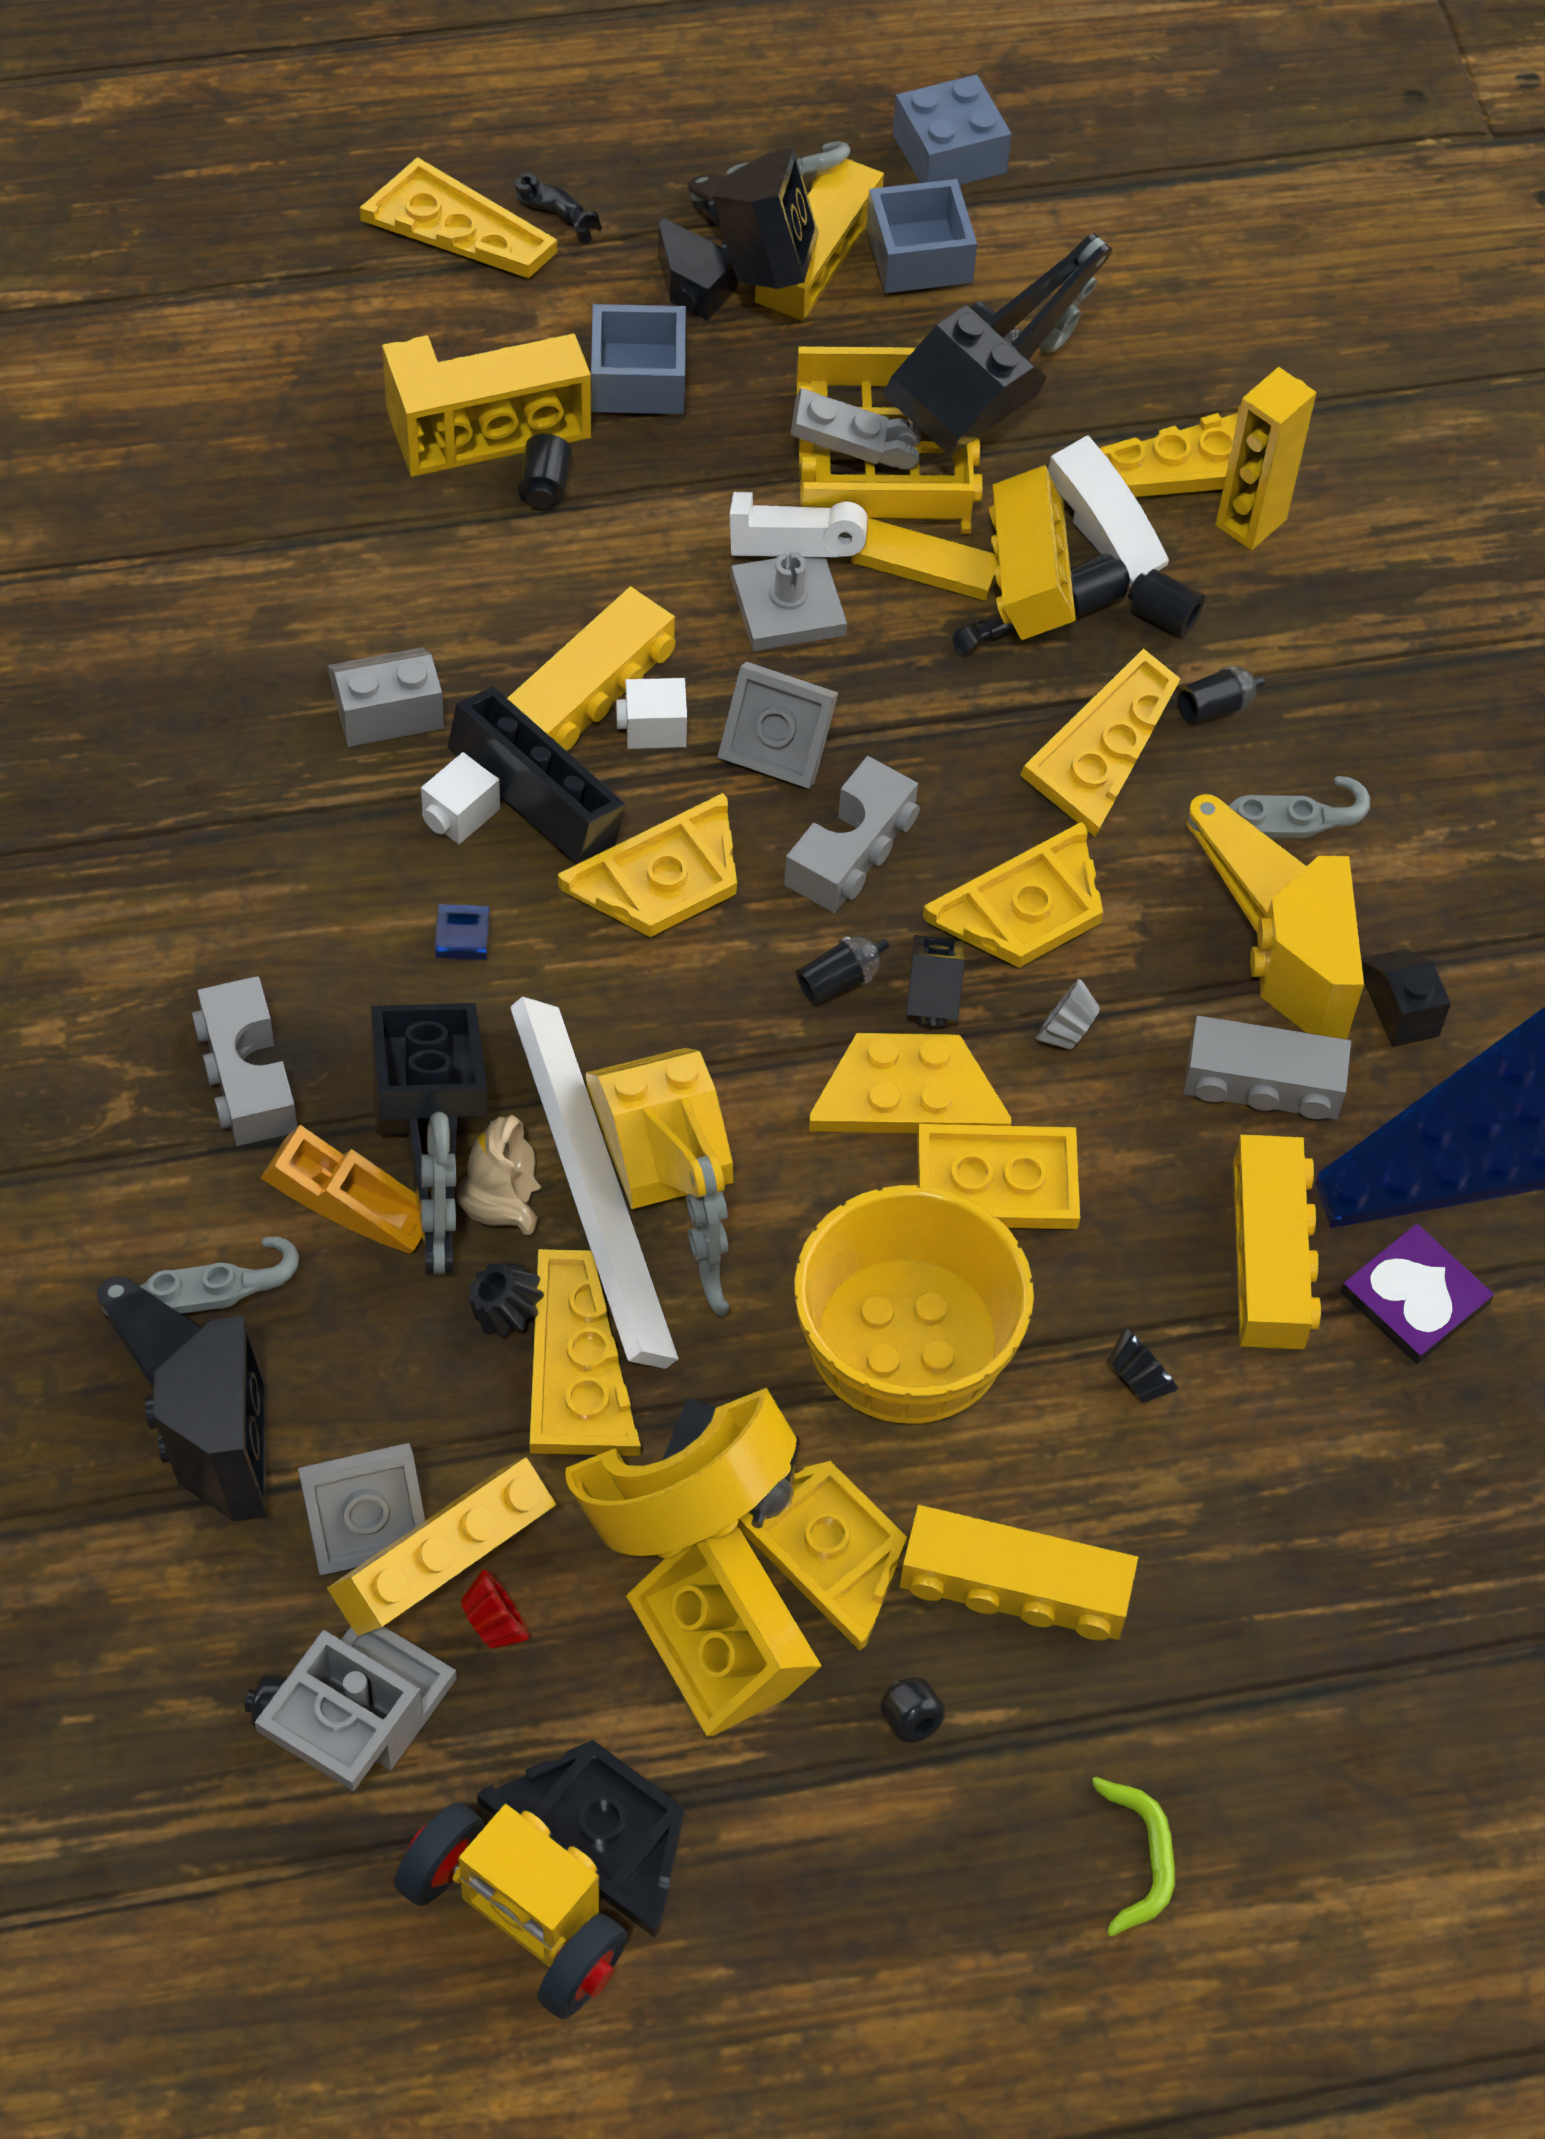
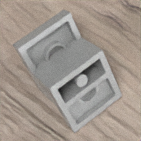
[255,1626,457,1792]

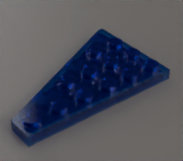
[1315,1007,1545,1228]

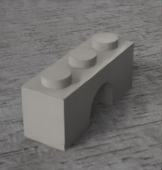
[784,756,920,913]
[191,976,298,1146]

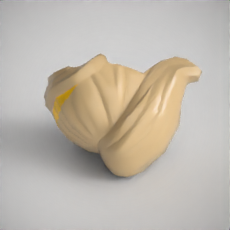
[456,1115,542,1235]

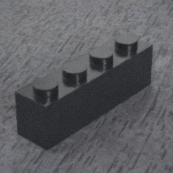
[448,686,626,864]

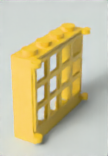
[796,346,982,534]

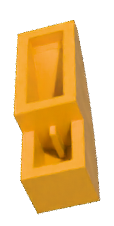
[261,1125,422,1254]

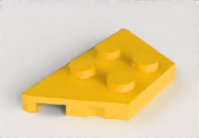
[558,793,737,937]
[923,822,1103,968]
[809,1033,1011,1133]
[736,1461,907,1651]

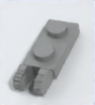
[790,388,922,470]

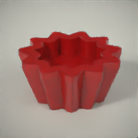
[460,1569,531,1649]

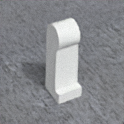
[729,492,868,557]

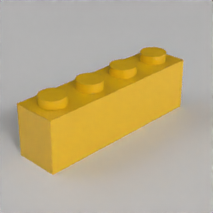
[755,159,884,321]
[1216,367,1317,550]
[989,465,1076,640]
[507,586,676,751]
[1233,1135,1321,1350]
[327,1457,557,1636]
[899,1505,1138,1641]

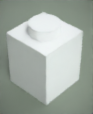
[616,678,687,749]
[421,752,500,844]

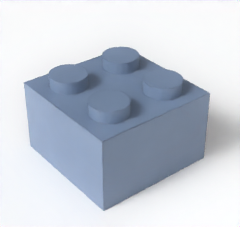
[892,74,1012,185]
[866,179,977,293]
[591,304,686,414]

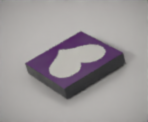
[1340,1223,1494,1364]

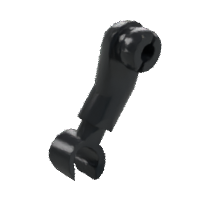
[514,173,602,244]
[952,612,1058,656]

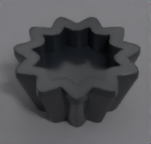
[469,1262,545,1338]
[1107,1328,1179,1403]

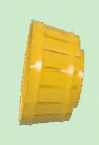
[794,1185,1034,1424]

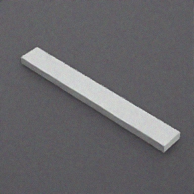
[510,997,678,1369]

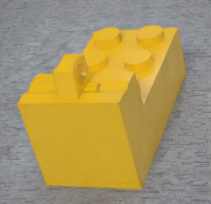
[382,333,591,477]

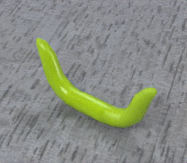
[1092,1777,1175,1937]

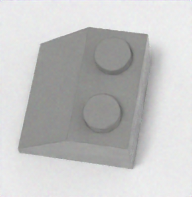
[327,647,444,747]

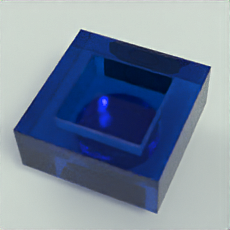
[435,904,490,960]

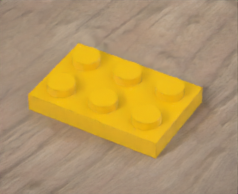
[917,1124,1080,1229]

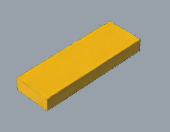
[851,518,999,601]

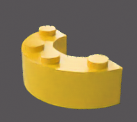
[565,1388,797,1558]

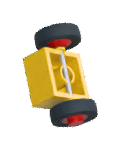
[394,1802,628,2020]

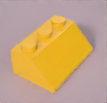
[626,1527,821,1736]

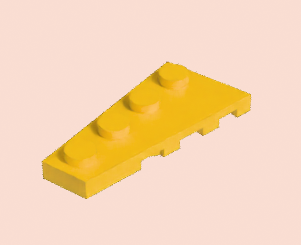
[360,157,557,278]
[1099,406,1241,497]
[1020,649,1180,837]
[530,1249,641,1456]

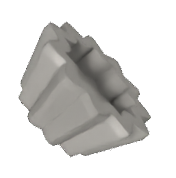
[1035,979,1100,1050]

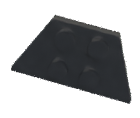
[477,1740,685,1938]

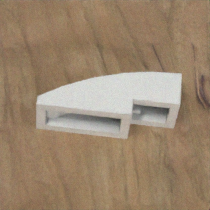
[1048,435,1169,587]

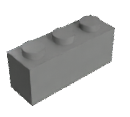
[1183,1015,1351,1120]

